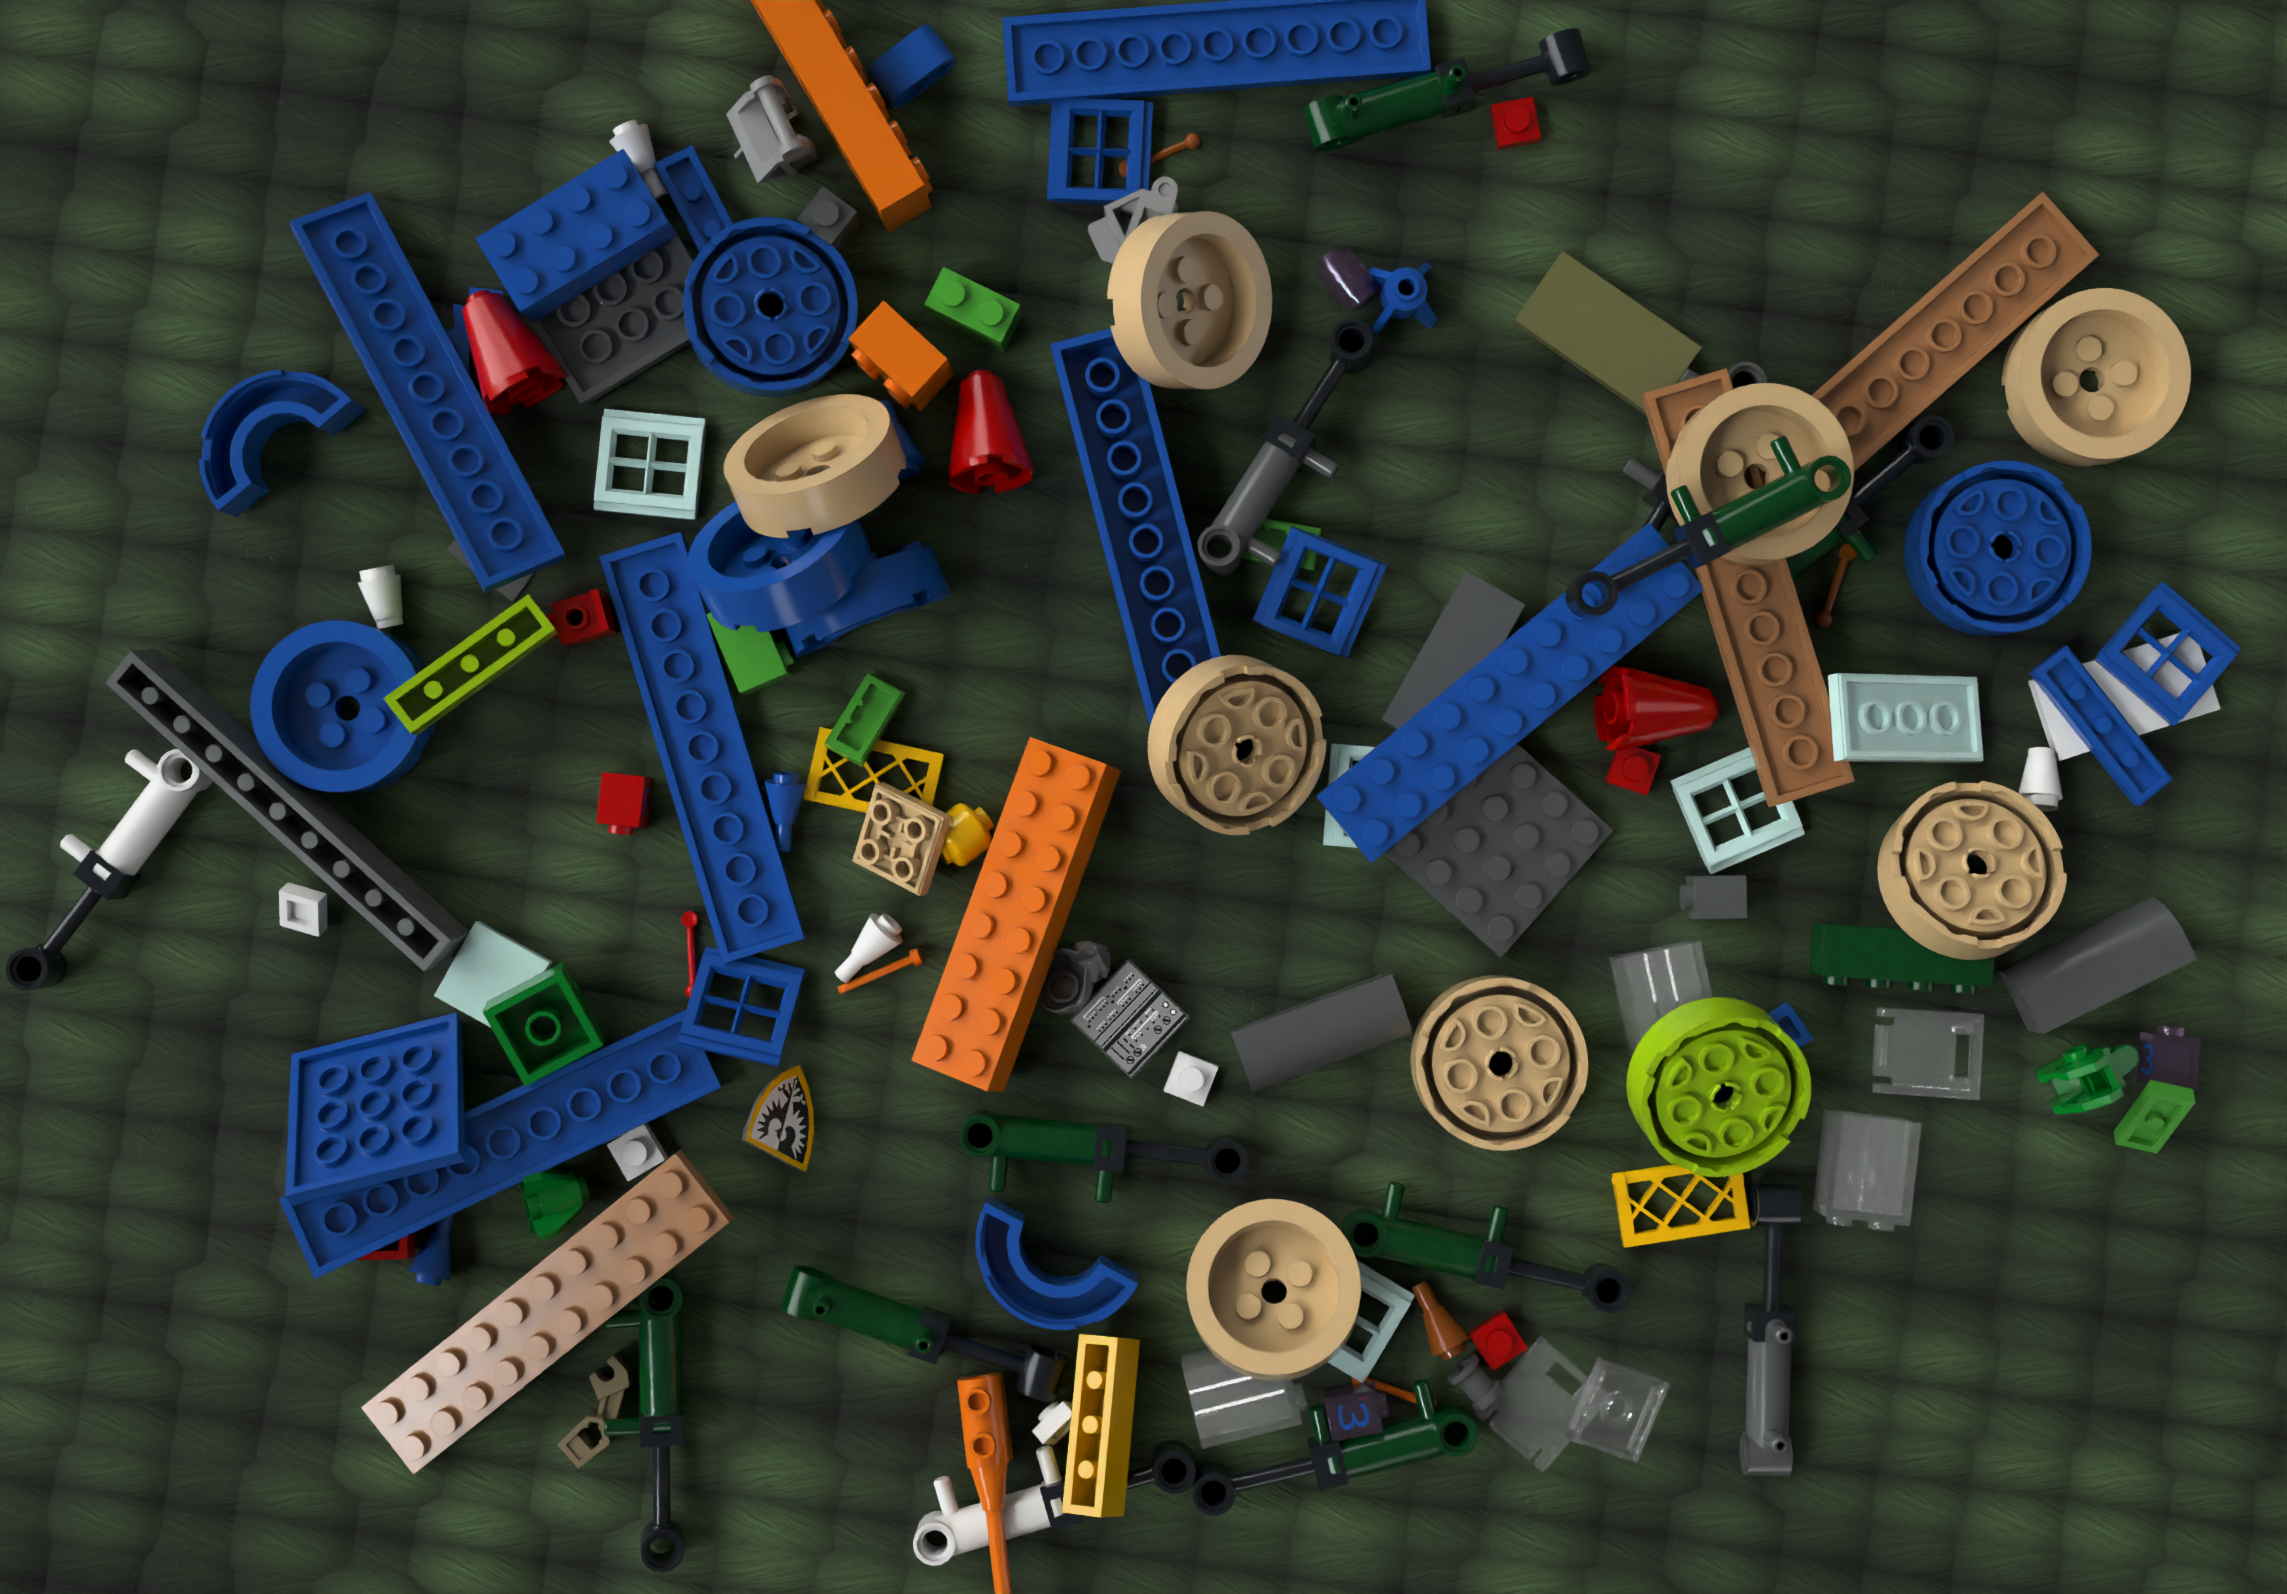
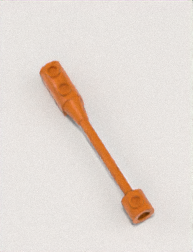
[957,1372,1013,1594]

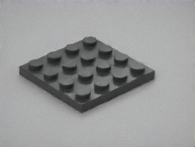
[532,199,694,407]
[1383,743,1613,958]

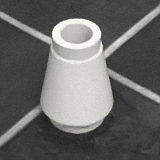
[358,564,404,629]
[2019,747,2063,812]

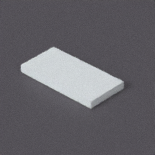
[2028,632,2221,761]

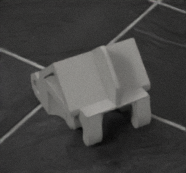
[726,75,819,184]
[1088,177,1178,264]

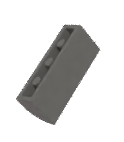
[1381,571,1526,731]
[1998,897,2198,1034]
[1230,972,1412,1094]

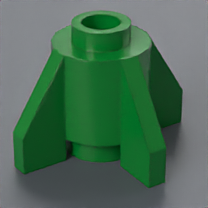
[518,1169,590,1242]

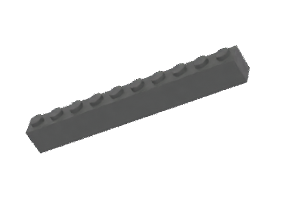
[105,649,470,972]

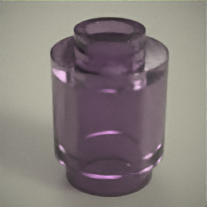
[1316,247,1377,312]

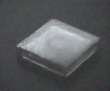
[1565,1356,1670,1463]

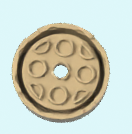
[1107,211,1272,389]
[2002,288,2191,467]
[1666,383,1854,565]
[724,394,907,538]
[1148,655,1326,835]
[1877,781,2067,960]
[1410,975,1588,1151]
[1186,1199,1361,1381]

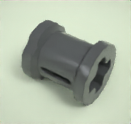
[1447,1353,1504,1412]

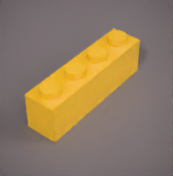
[1062,1334,1140,1518]

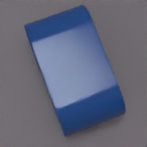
[867,24,957,109]

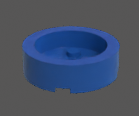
[683,217,858,398]
[1904,461,2092,636]
[687,501,870,632]
[250,620,436,793]

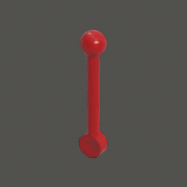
[681,911,699,999]

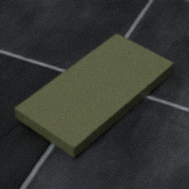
[1512,251,1701,416]

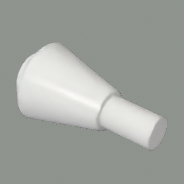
[609,120,668,199]
[835,913,903,983]

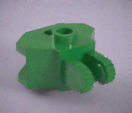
[2034,1044,2140,1115]

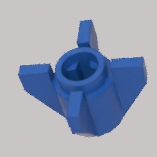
[1365,261,1438,335]

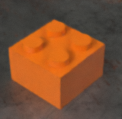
[848,300,954,412]

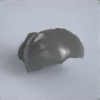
[1039,941,1111,1015]

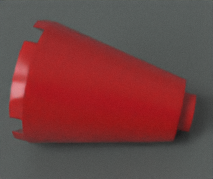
[462,290,566,415]
[948,370,1033,494]
[1594,665,1719,751]

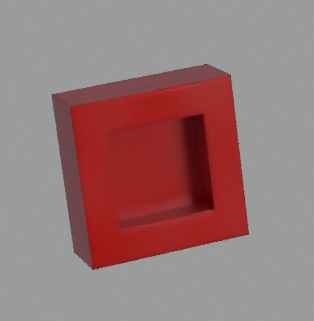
[1489,97,1541,150]
[1604,747,1661,796]
[1467,1309,1528,1371]

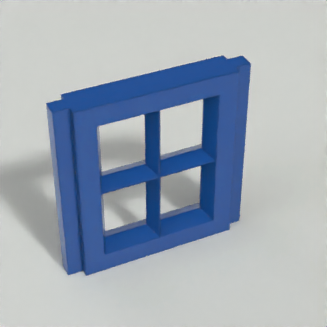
[1047,98,1153,205]
[1253,526,1387,658]
[2094,582,2241,726]
[678,946,805,1067]

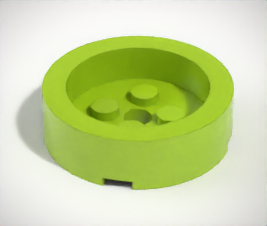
[1626,997,1811,1177]

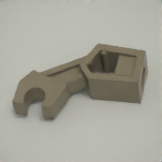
[557,1352,633,1469]

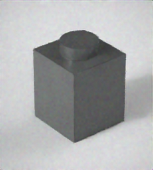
[797,186,861,253]
[1679,875,1747,919]

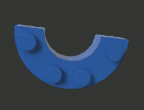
[199,370,367,517]
[783,541,952,658]
[975,1195,1139,1330]

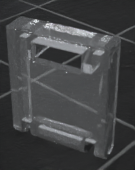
[1872,1007,1984,1100]
[1476,1335,1609,1472]

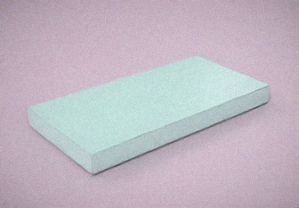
[1828,673,1984,763]

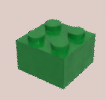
[483,962,605,1086]

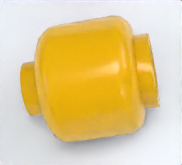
[939,803,994,866]

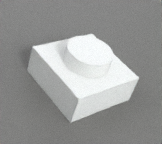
[279,882,327,937]
[1163,1050,1218,1106]
[607,1123,668,1181]
[1032,1401,1073,1445]

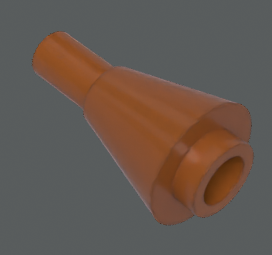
[1412,1280,1470,1361]

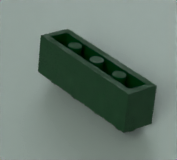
[1809,923,1994,994]

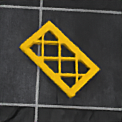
[804,727,945,813]
[1611,1164,1751,1248]

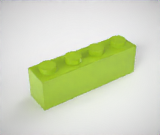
[383,594,558,735]

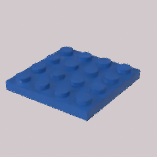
[285,1012,465,1205]

